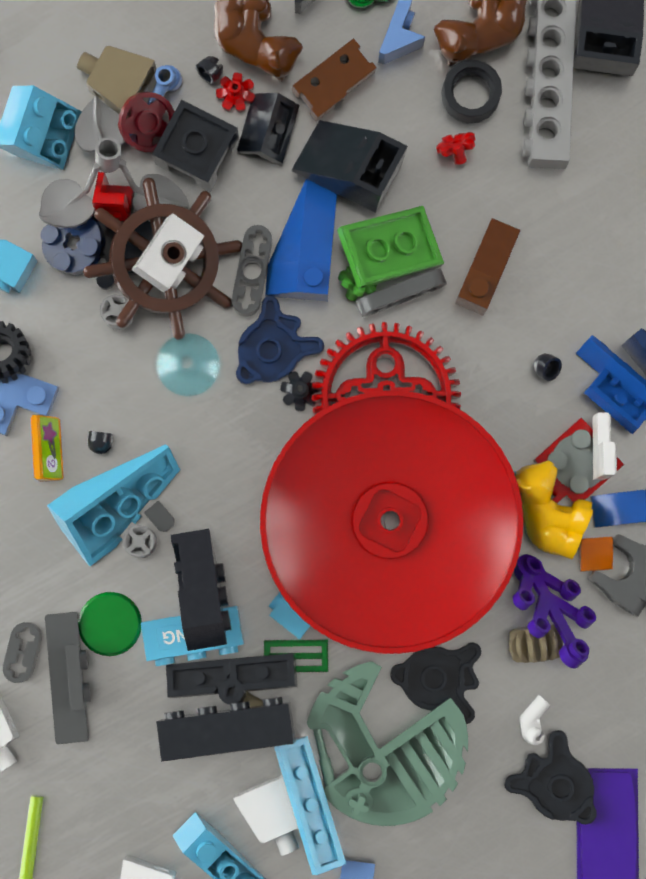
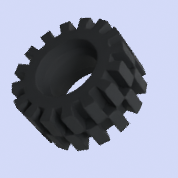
[0,321,32,384]

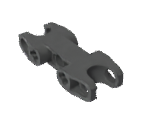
[588,534,646,617]

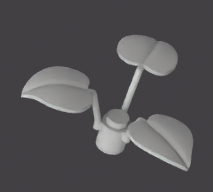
[39,97,189,228]

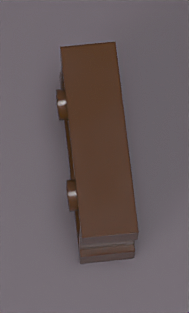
[291,38,377,122]

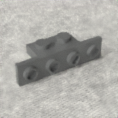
[45,612,91,744]

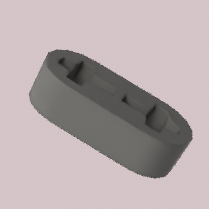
[3,622,42,683]

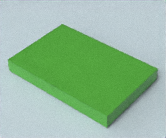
[337,206,444,289]

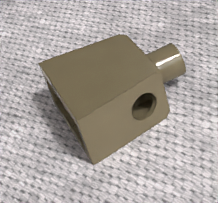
[77,46,157,118]

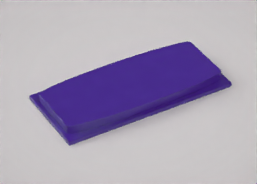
[576,768,639,879]

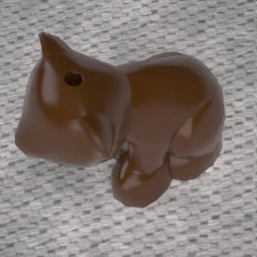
[214,0,303,82]
[433,0,527,67]

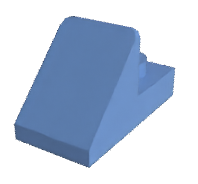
[378,0,425,64]

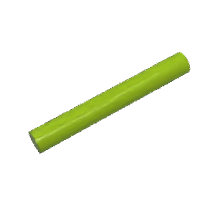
[19,795,44,879]

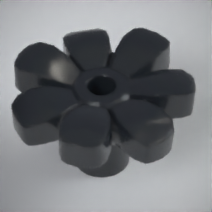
[280,371,320,411]

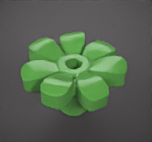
[338,266,377,301]

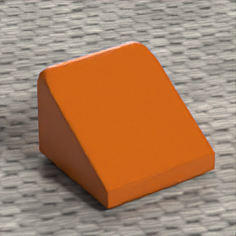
[578,537,613,572]

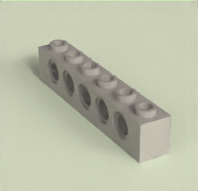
[523,0,576,169]

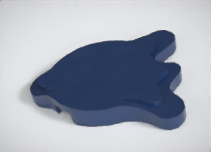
[236,296,324,385]

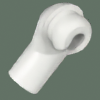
[520,695,551,745]

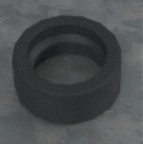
[442,60,502,124]

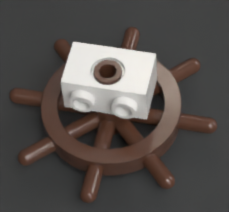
[83,177,242,340]

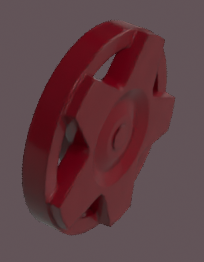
[118,92,175,152]

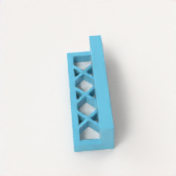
[274,736,346,875]

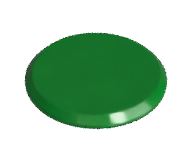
[78,592,142,656]

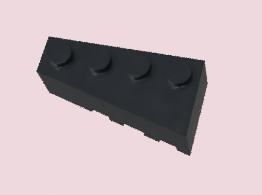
[156,697,296,762]

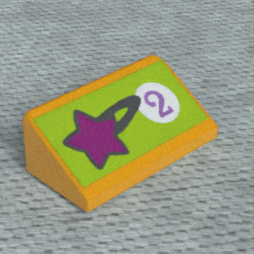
[31,415,64,482]

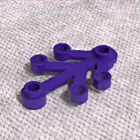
[512,554,596,669]

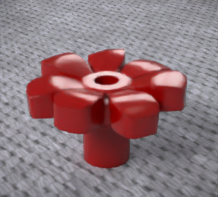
[216,72,255,112]
[436,132,476,165]

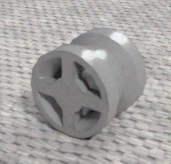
[100,294,134,330]
[123,525,157,558]

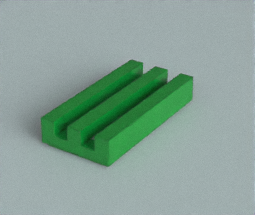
[264,640,328,672]

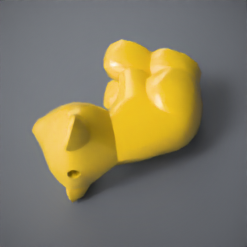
[515,460,593,560]

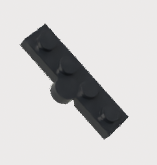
[166,653,297,705]

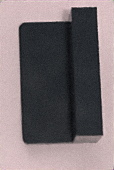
[237,93,300,164]

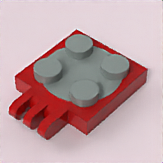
[533,417,624,504]

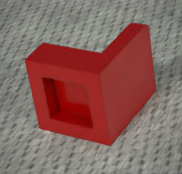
[92,172,135,221]

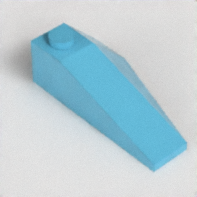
[47,444,180,566]

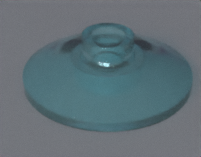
[156,333,220,396]

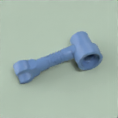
[129,65,182,137]

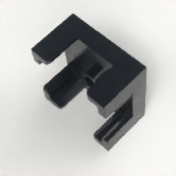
[152,99,239,192]

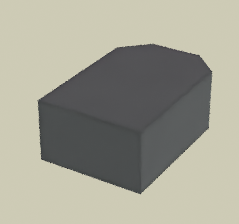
[144,501,175,532]

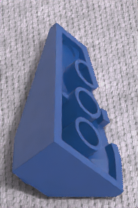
[265,179,337,302]

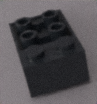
[573,0,644,76]
[291,120,408,213]

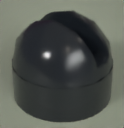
[196,56,223,85]
[534,353,562,381]
[87,431,114,454]

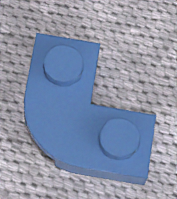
[0,374,59,436]

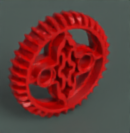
[311,322,461,414]

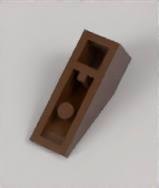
[455,218,521,316]

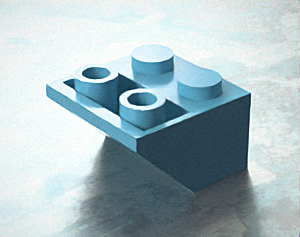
[0,85,82,170]

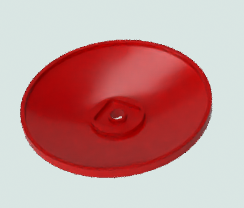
[260,390,523,654]

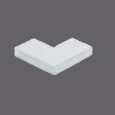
[593,413,617,480]

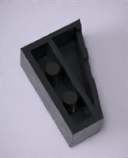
[171,528,232,651]

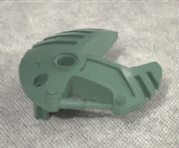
[307,661,468,826]

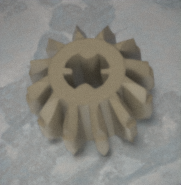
[508,624,564,663]

